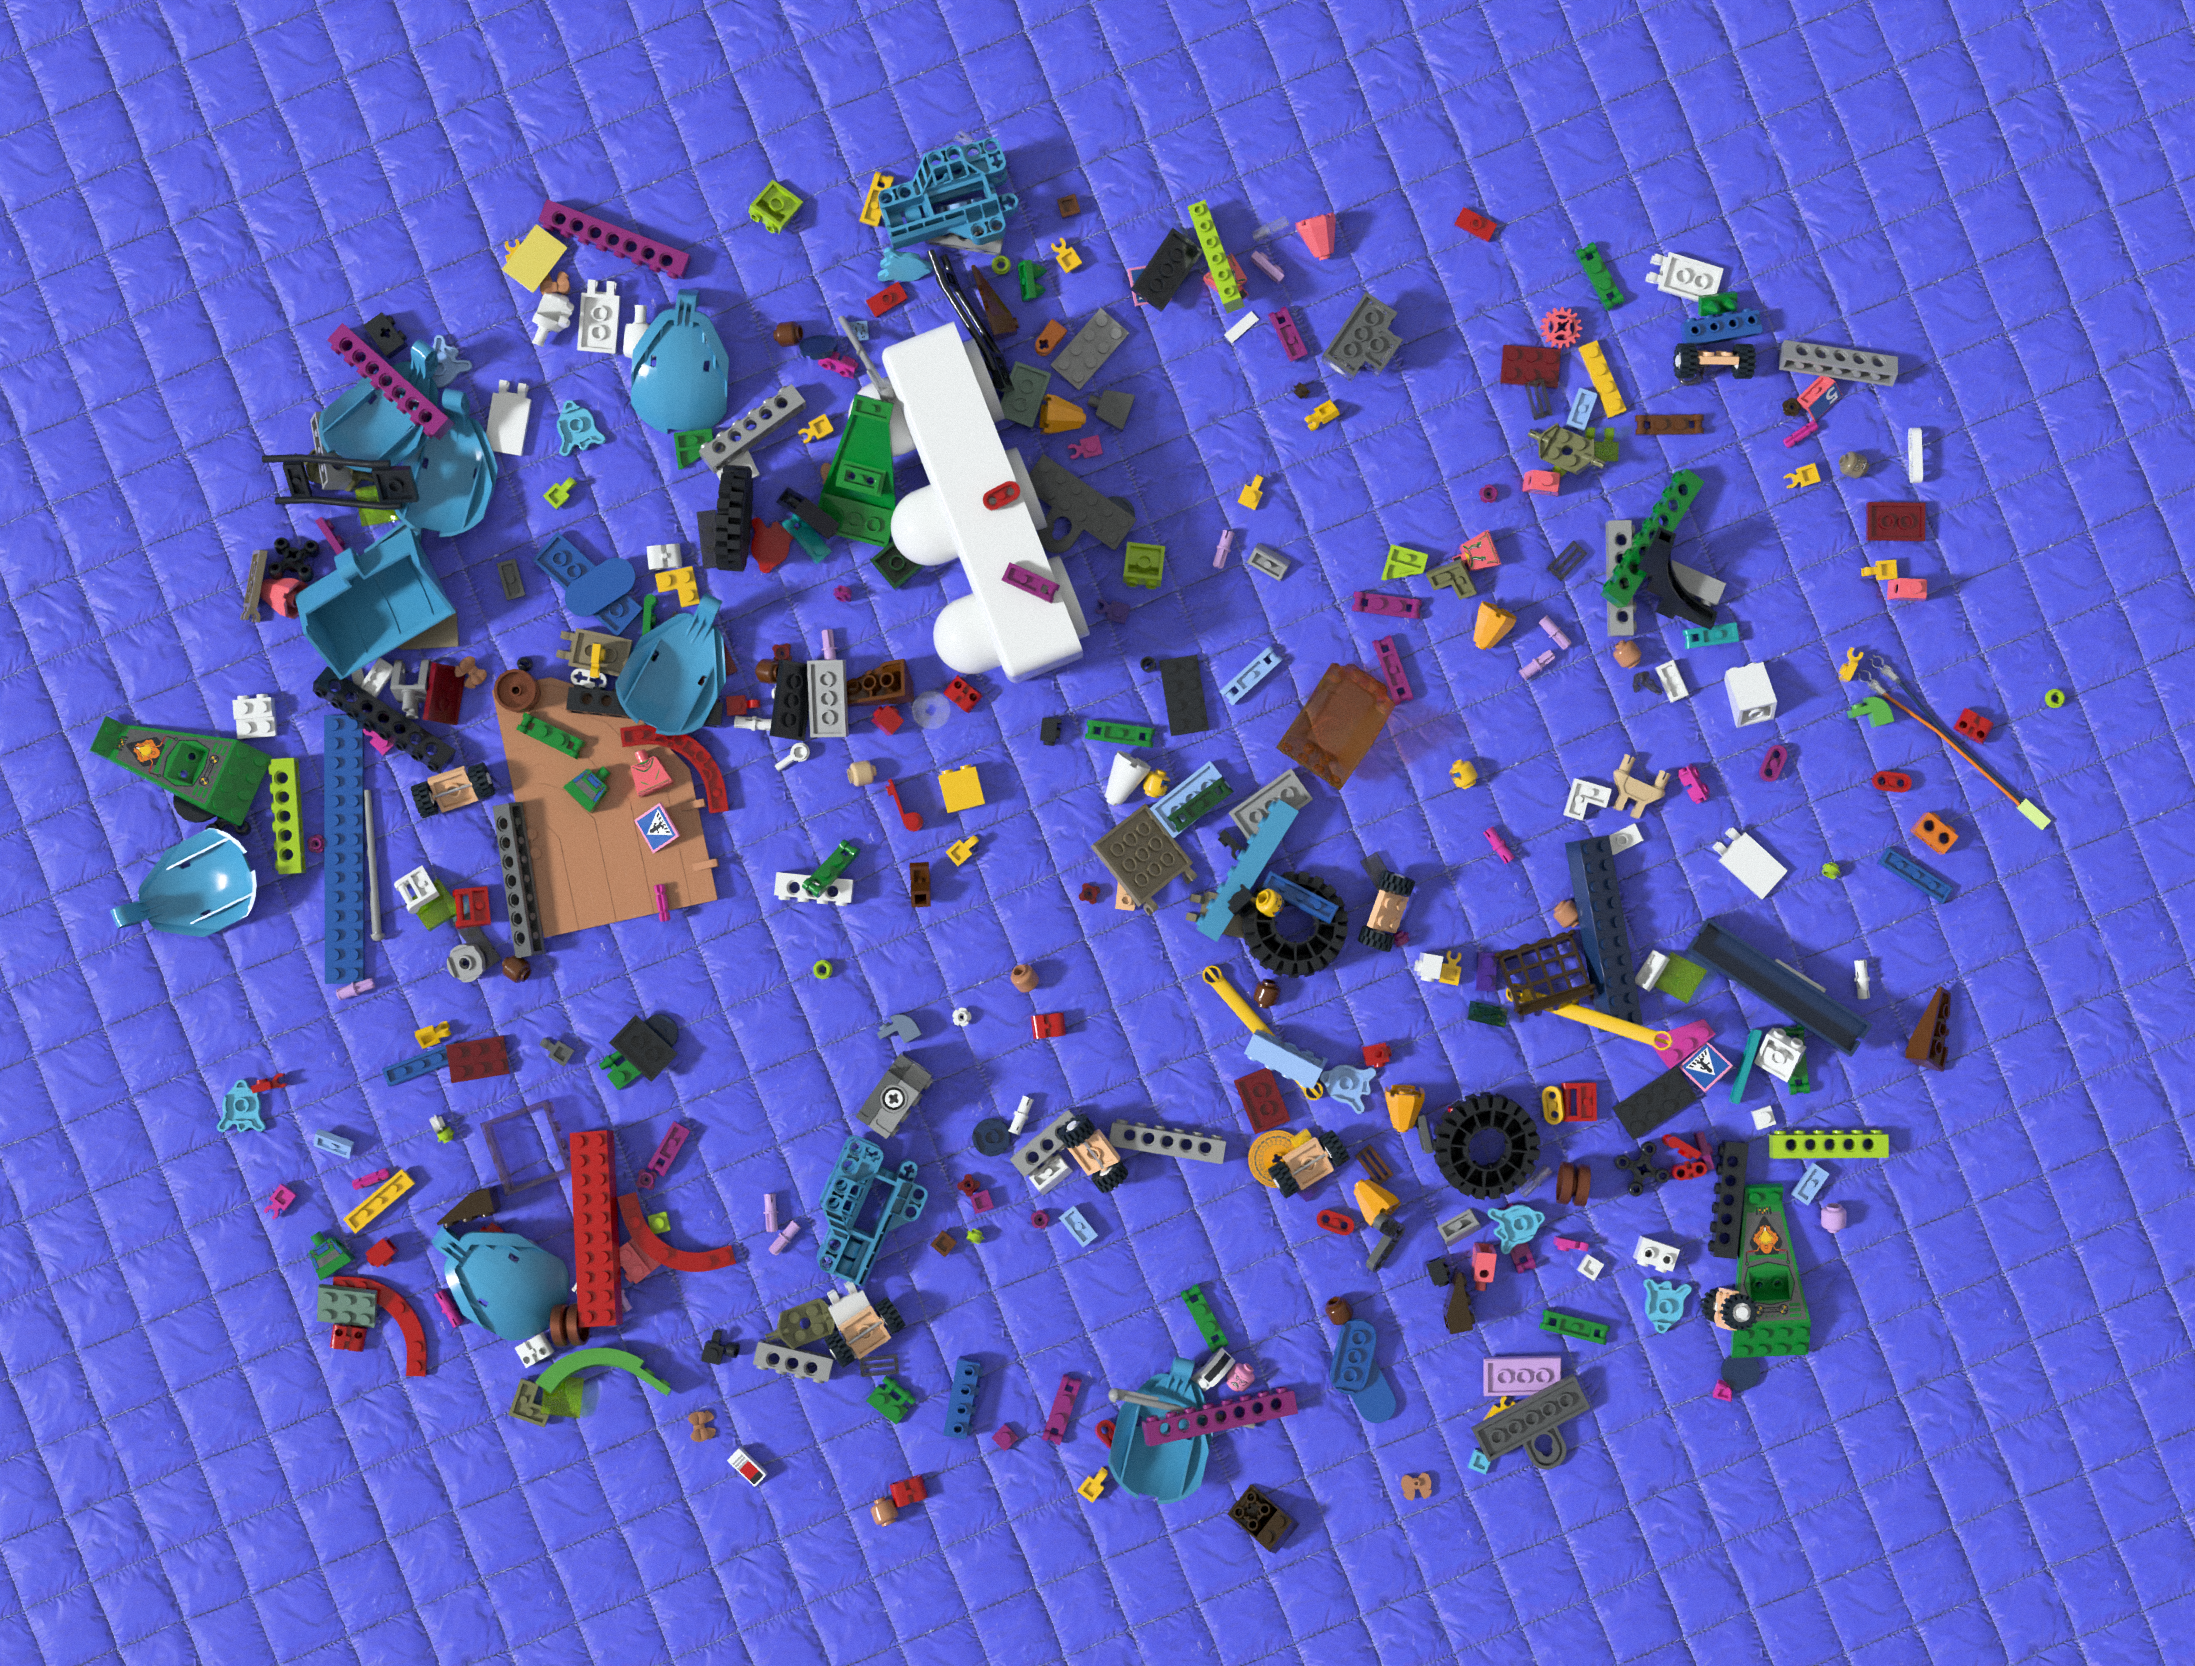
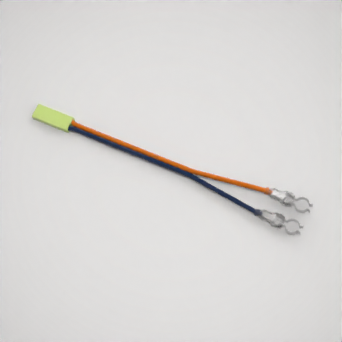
[1856,655,2051,830]

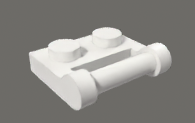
[394,866,440,914]

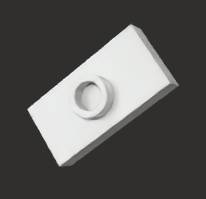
[360,657,394,698]
[1655,660,1689,703]
[1609,823,1643,855]
[1635,950,1670,992]

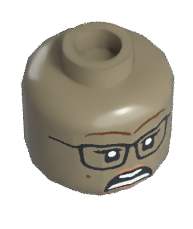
[1839,451,1869,479]

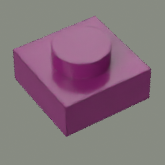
[970,1189,994,1214]
[992,1424,1019,1451]

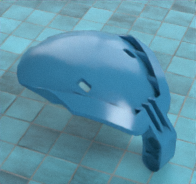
[631,288,729,434]
[318,339,439,472]
[394,388,498,537]
[615,592,726,736]
[110,828,257,937]
[431,1225,569,1341]
[1108,1356,1213,1504]

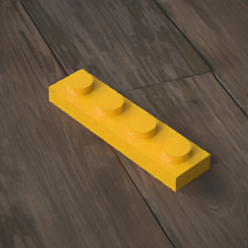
[1578,340,1627,419]
[343,1169,415,1234]

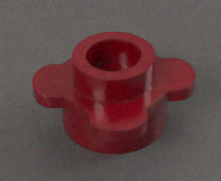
[772,643,792,661]
[1079,883,1100,904]
[957,1174,980,1197]

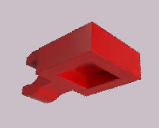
[726,695,760,716]
[251,1073,288,1094]

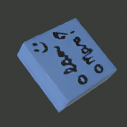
[848,321,869,342]

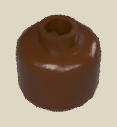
[773,321,803,347]
[755,658,779,684]
[502,955,532,983]
[1253,979,1281,1009]
[1325,1296,1353,1326]

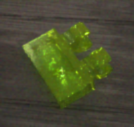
[1585,427,1619,462]

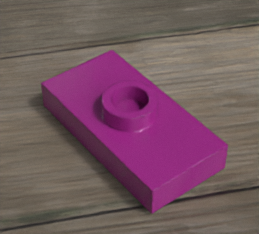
[1693,1130,1715,1170]

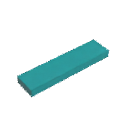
[1729,1029,1762,1105]

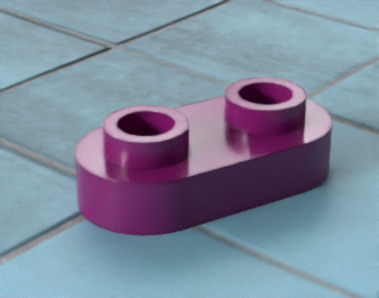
[1759,745,1787,782]

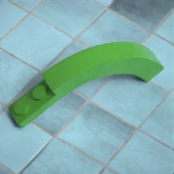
[535,1348,672,1397]

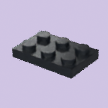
[609,1015,678,1082]

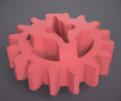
[1540,307,1582,350]

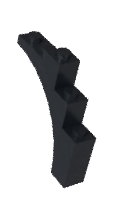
[1637,526,1718,630]

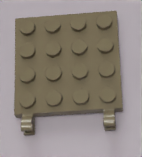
[1090,803,1198,916]

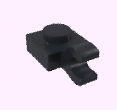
[1217,828,1245,861]
[701,1329,725,1365]

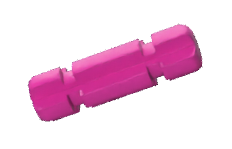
[1783,420,1819,448]
[654,884,671,922]
[352,1168,390,1190]

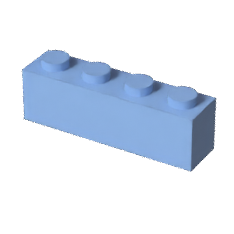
[1244,1029,1328,1089]

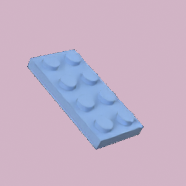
[1150,761,1230,838]

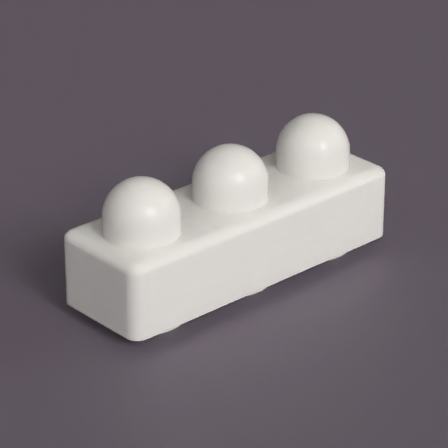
[848,321,1090,683]

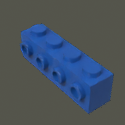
[1680,308,1763,346]
[943,1357,984,1440]

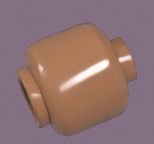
[1613,640,1642,669]
[1553,899,1579,928]
[1010,964,1039,993]
[870,1497,899,1527]

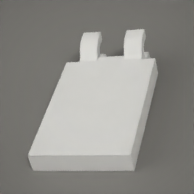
[1645,252,1723,302]
[577,279,621,354]
[486,380,532,456]
[1712,828,1787,899]
[827,1281,888,1359]

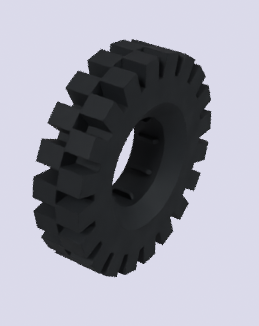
[715,465,753,572]
[1242,871,1348,978]
[1432,1092,1540,1200]

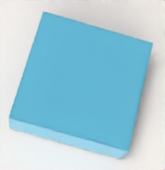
[1467,1449,1491,1475]

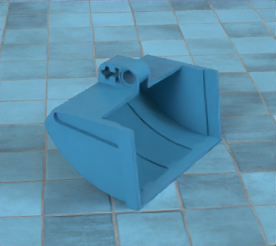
[295,527,456,680]

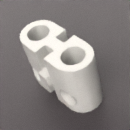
[646,544,682,570]
[515,1332,554,1368]

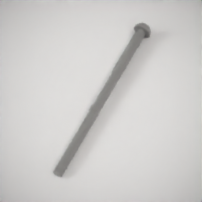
[838,316,894,402]
[363,790,385,941]
[1108,1388,1255,1429]

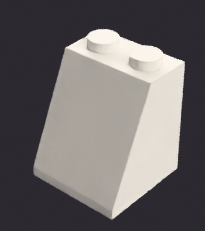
[1724,662,1777,728]

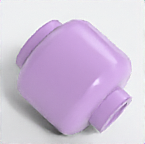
[1821,1203,1847,1233]

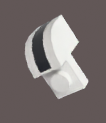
[1191,1348,1235,1392]

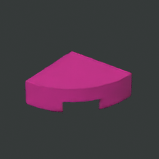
[1713,1379,1732,1402]

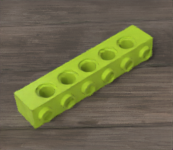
[1188,200,1245,314]
[269,758,306,875]
[1769,1130,1889,1159]

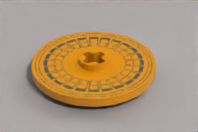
[1248,1130,1295,1188]

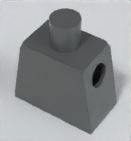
[1087,390,1135,432]

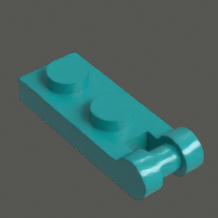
[782,514,832,565]
[1682,622,1739,649]

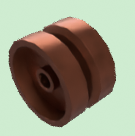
[494,669,541,713]
[1556,1162,1591,1207]
[550,1303,590,1347]

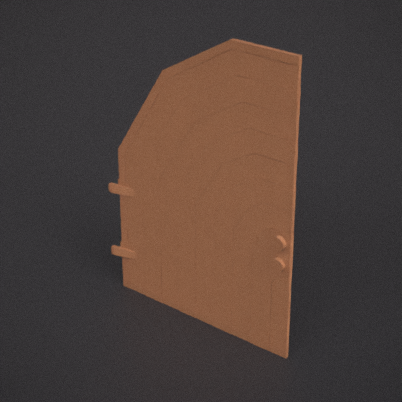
[492,677,720,938]

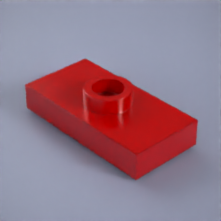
[1454,207,1497,243]
[866,282,908,318]

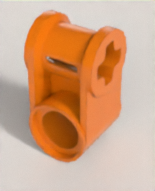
[1035,319,1068,356]

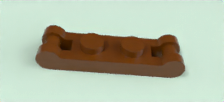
[1635,414,1704,436]

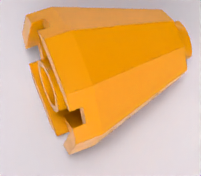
[1039,394,1086,435]
[1473,600,1517,650]
[1385,1084,1425,1132]
[1353,1179,1401,1228]

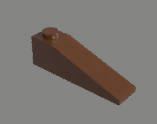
[971,265,1019,341]
[846,659,914,707]
[1905,987,1951,1072]

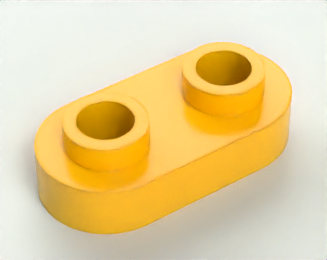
[1542,1086,1565,1125]

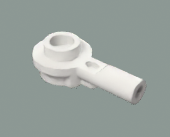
[775,743,810,771]

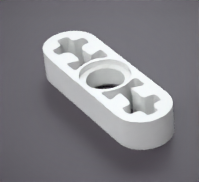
[1908,427,1923,483]

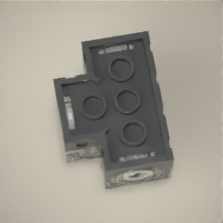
[1320,292,1403,383]

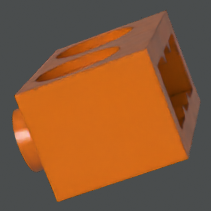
[1910,812,1959,855]

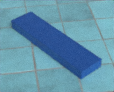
[1877,847,1953,904]
[1261,871,1339,924]
[382,1042,455,1087]

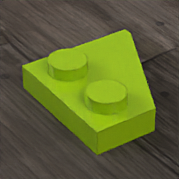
[1381,544,1428,580]

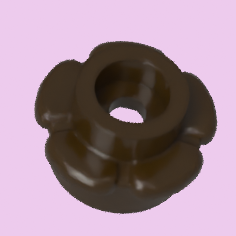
[1293,382,1310,399]
[1782,398,1801,417]

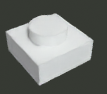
[1751,1105,1776,1130]
[1577,1254,1604,1281]

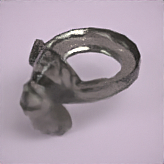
[1677,363,1710,386]
[1632,671,1663,695]

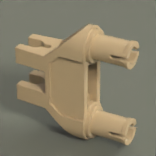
[1613,754,1671,819]

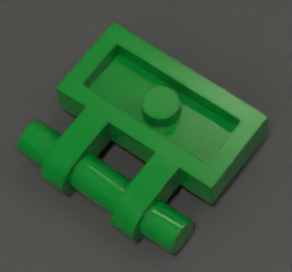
[599,1051,641,1090]
[866,1375,916,1425]

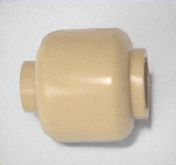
[847,760,877,787]

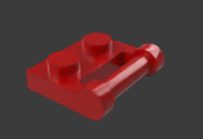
[452,886,491,929]
[1561,1082,1597,1122]
[1662,1134,1702,1160]

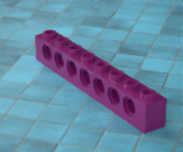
[538,199,692,280]
[327,323,455,441]
[1142,1386,1298,1446]

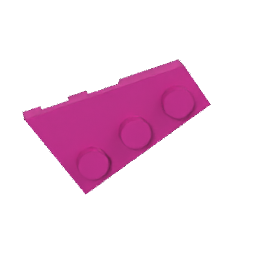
[1651,1019,1715,1069]

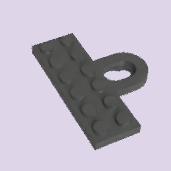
[1029,454,1137,553]
[1471,1373,1590,1470]

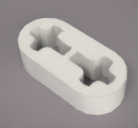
[571,669,608,689]

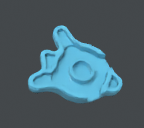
[878,247,933,282]
[557,400,606,457]
[217,1079,266,1132]
[1487,1204,1545,1254]
[1643,1278,1692,1333]

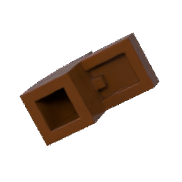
[909,862,931,908]

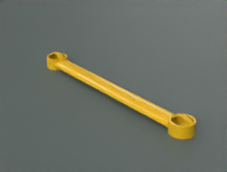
[1202,965,1323,1100]
[1506,983,1673,1051]

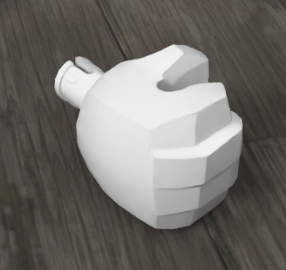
[532,292,575,347]
[623,305,656,359]

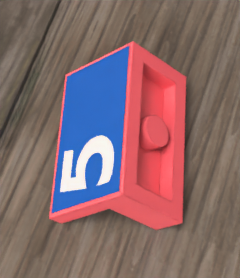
[1796,376,1842,421]

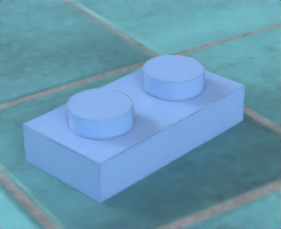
[1566,388,1597,431]
[313,1129,354,1159]
[1791,1163,1829,1205]
[1059,1205,1098,1247]

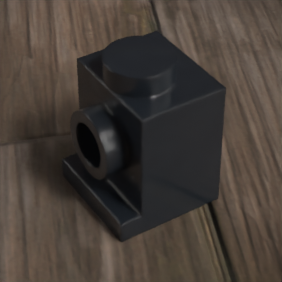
[1040,717,1062,746]
[1228,884,1257,919]
[1425,1255,1450,1287]

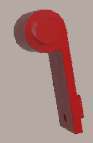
[885,779,924,832]

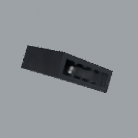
[776,487,840,539]

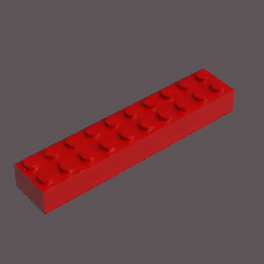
[570,1130,623,1328]

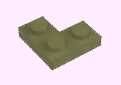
[1426,559,1478,600]
[508,1378,552,1428]

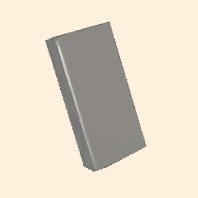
[1247,543,1291,581]
[1437,1208,1481,1247]

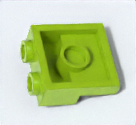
[748,179,803,235]
[1123,542,1165,589]

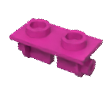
[818,352,859,379]
[1678,763,1710,804]

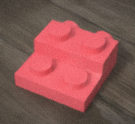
[619,1238,661,1284]

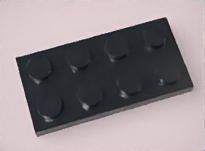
[1130,228,1203,312]
[1159,655,1209,737]
[769,660,809,741]
[1611,1066,1698,1140]

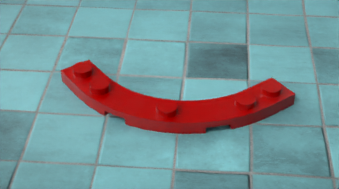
[620,725,729,814]
[617,1192,736,1272]
[333,1276,428,1377]

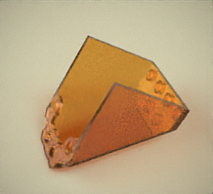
[1276,663,1396,790]

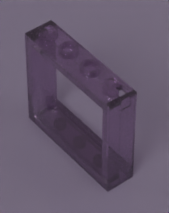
[480,1099,571,1196]

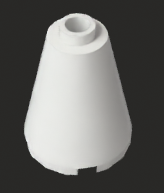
[1105,750,1151,806]

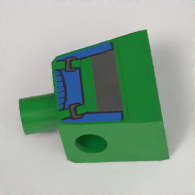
[563,766,611,813]
[308,1231,356,1281]

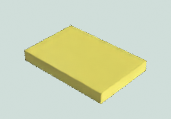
[502,224,568,293]

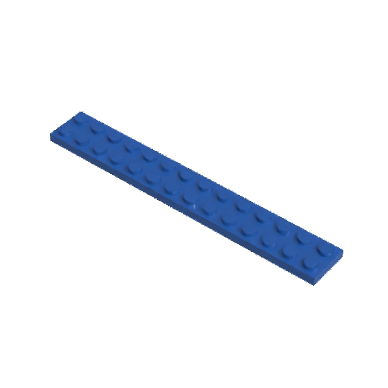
[324,715,365,984]

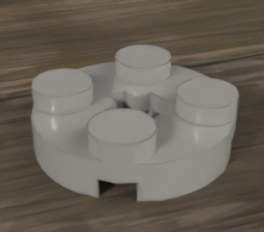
[447,943,486,982]

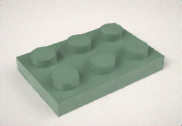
[1000,361,1052,429]
[317,1284,377,1328]

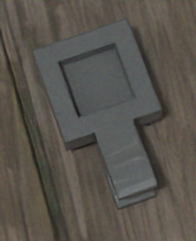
[539,1038,575,1067]

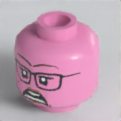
[1227,1363,1255,1392]

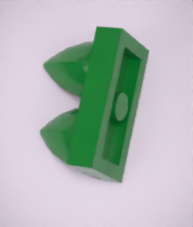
[1018,260,1047,302]
[1698,291,1738,317]

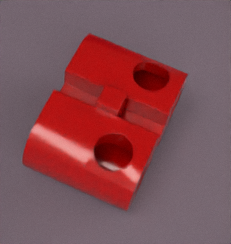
[943,675,983,714]
[1953,708,1994,745]
[1031,1012,1066,1039]
[1670,1160,1707,1180]
[329,1323,367,1352]
[889,1474,928,1508]

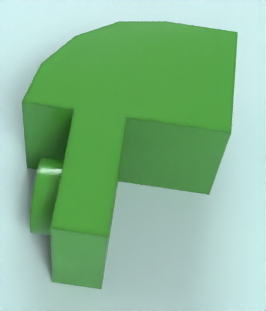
[1847,697,1894,728]

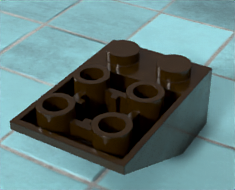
[437,1185,501,1227]
[1442,1268,1475,1335]
[1228,1484,1300,1554]

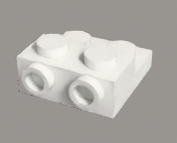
[232,694,277,739]
[1754,1028,1807,1082]

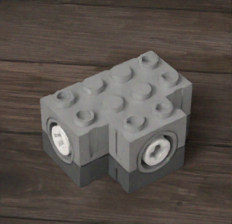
[855,1052,934,1139]

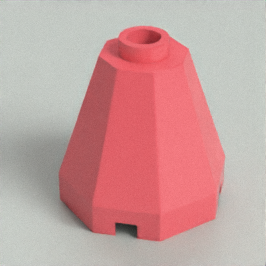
[1295,212,1336,260]
[260,578,308,619]

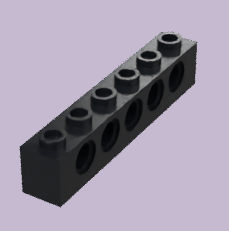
[1708,1140,1749,1259]

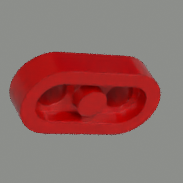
[983,481,1020,511]
[1872,771,1912,793]
[1316,1209,1354,1235]
[1095,1420,1116,1449]

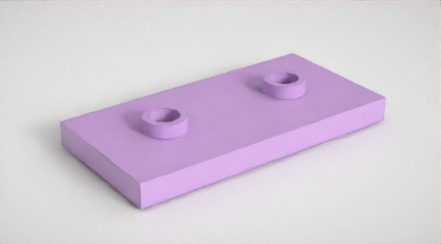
[1483,1355,1561,1396]

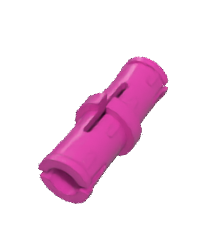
[1483,826,1515,864]
[434,1288,464,1328]

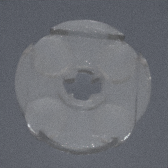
[912,691,951,730]

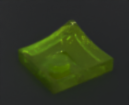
[355,485,400,527]
[412,878,457,932]
[1654,952,1707,1004]
[540,1377,584,1419]

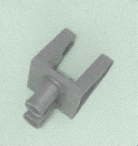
[390,659,432,719]

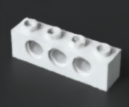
[774,872,854,906]

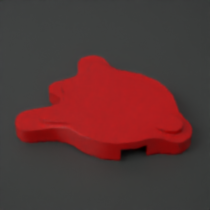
[751,517,798,573]

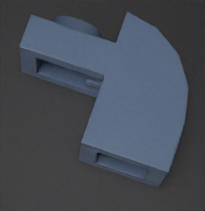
[877,1014,922,1044]

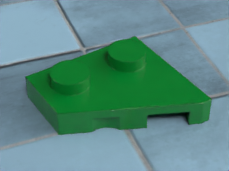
[674,428,714,470]

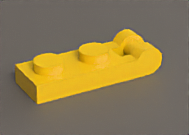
[859,171,894,228]

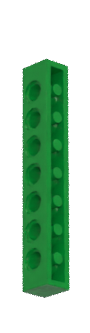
[1601,468,1704,608]

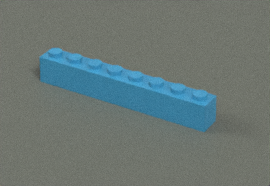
[1195,799,1299,942]

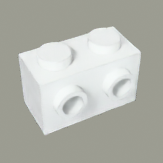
[1414,952,1443,982]
[1633,1236,1680,1273]

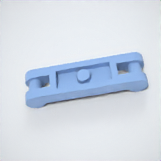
[1219,646,1283,706]

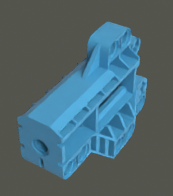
[878,137,1019,250]
[816,1135,928,1286]

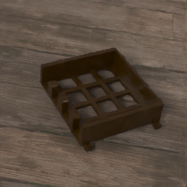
[1494,929,1597,1023]

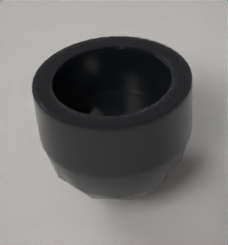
[517,656,533,672]
[1140,656,1156,673]
[724,1342,740,1358]

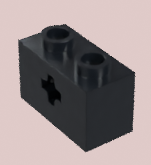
[363,312,408,359]

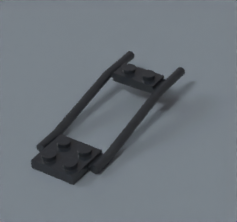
[927,249,1015,393]
[262,454,419,510]

